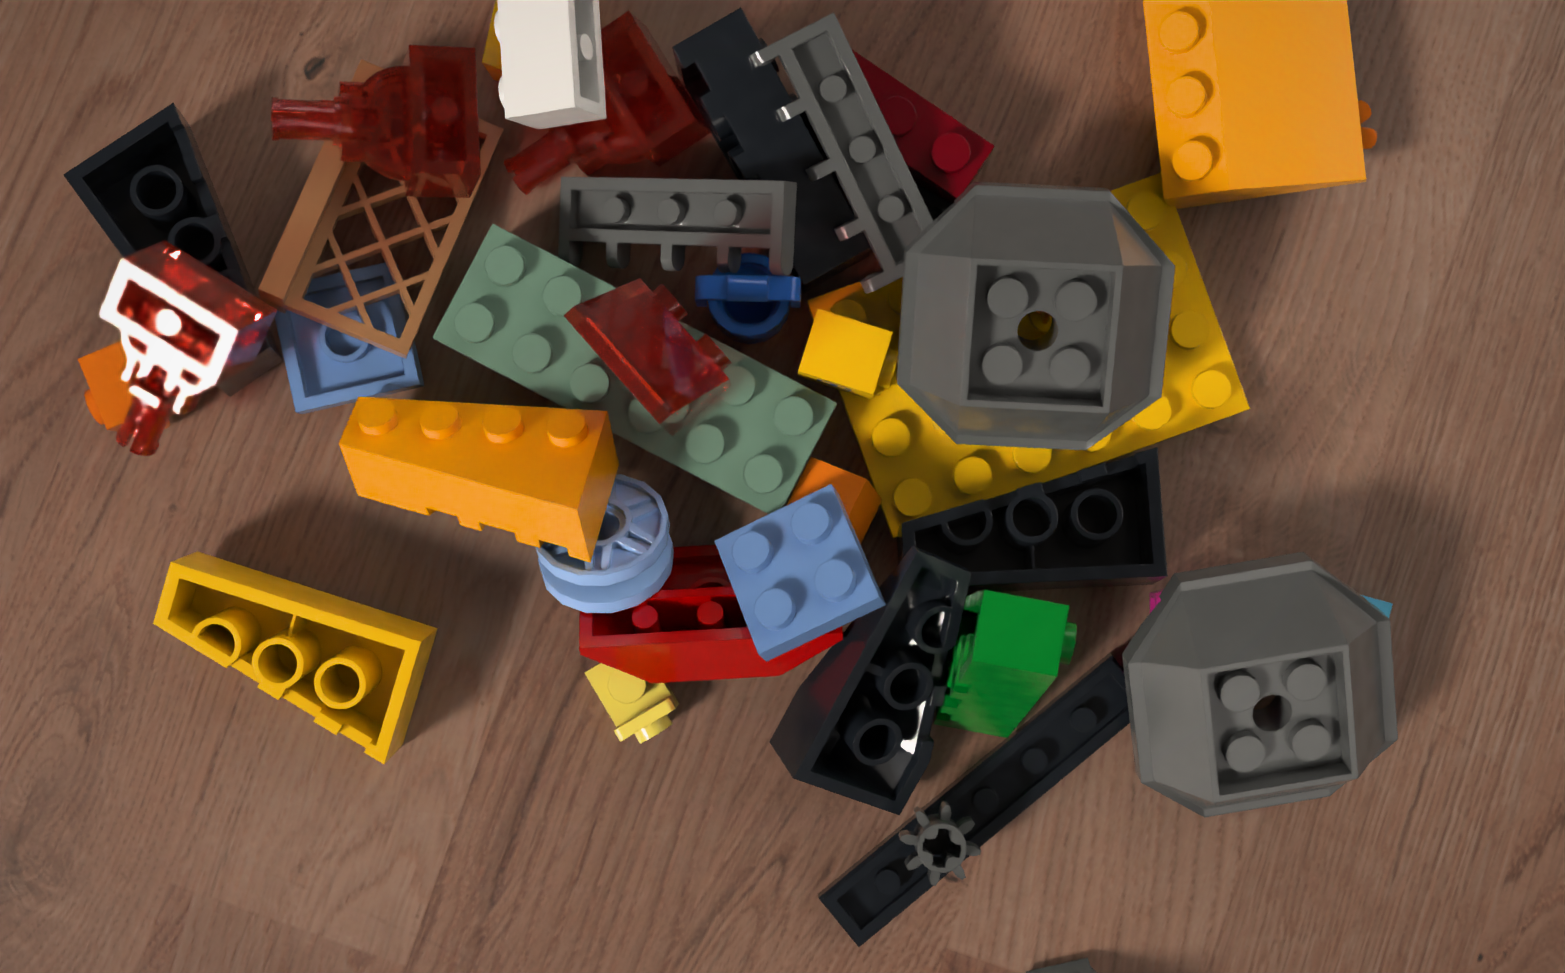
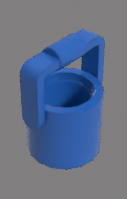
[695,252,801,344]

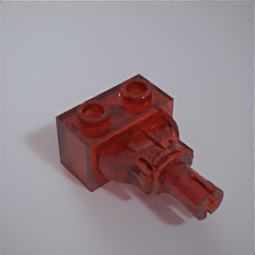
[504,10,711,195]
[271,45,481,198]
[99,241,277,456]

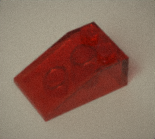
[564,278,732,437]

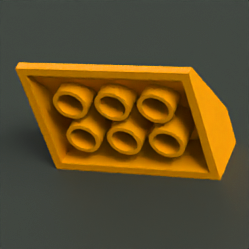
[1143,0,1366,209]

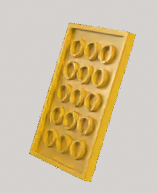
[807,173,1250,538]

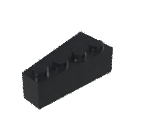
[672,8,871,293]
[63,102,283,397]

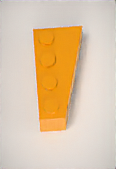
[338,397,619,563]

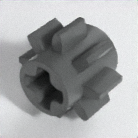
[898,801,981,886]

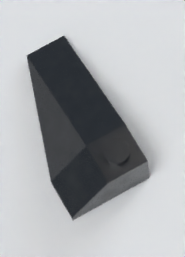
[770,546,971,815]

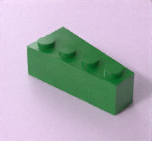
[933,589,1077,738]

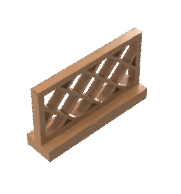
[258,59,504,359]

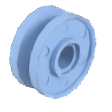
[535,474,674,613]

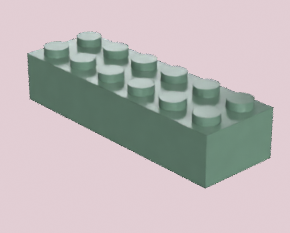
[432,223,837,514]

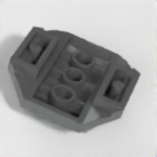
[896,182,1175,450]
[1122,552,1398,818]

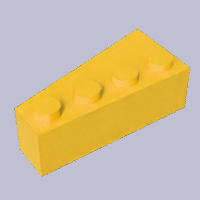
[153,551,438,764]

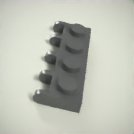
[749,12,933,294]
[558,177,797,276]

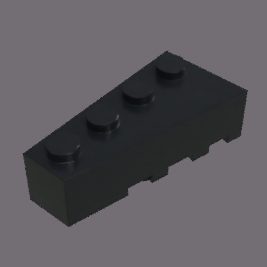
[897,447,1168,593]

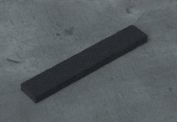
[818,654,1130,947]

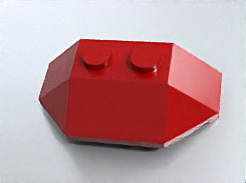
[579,545,843,683]

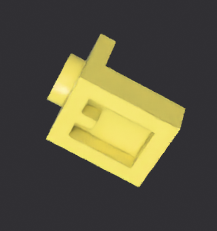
[585,663,679,744]

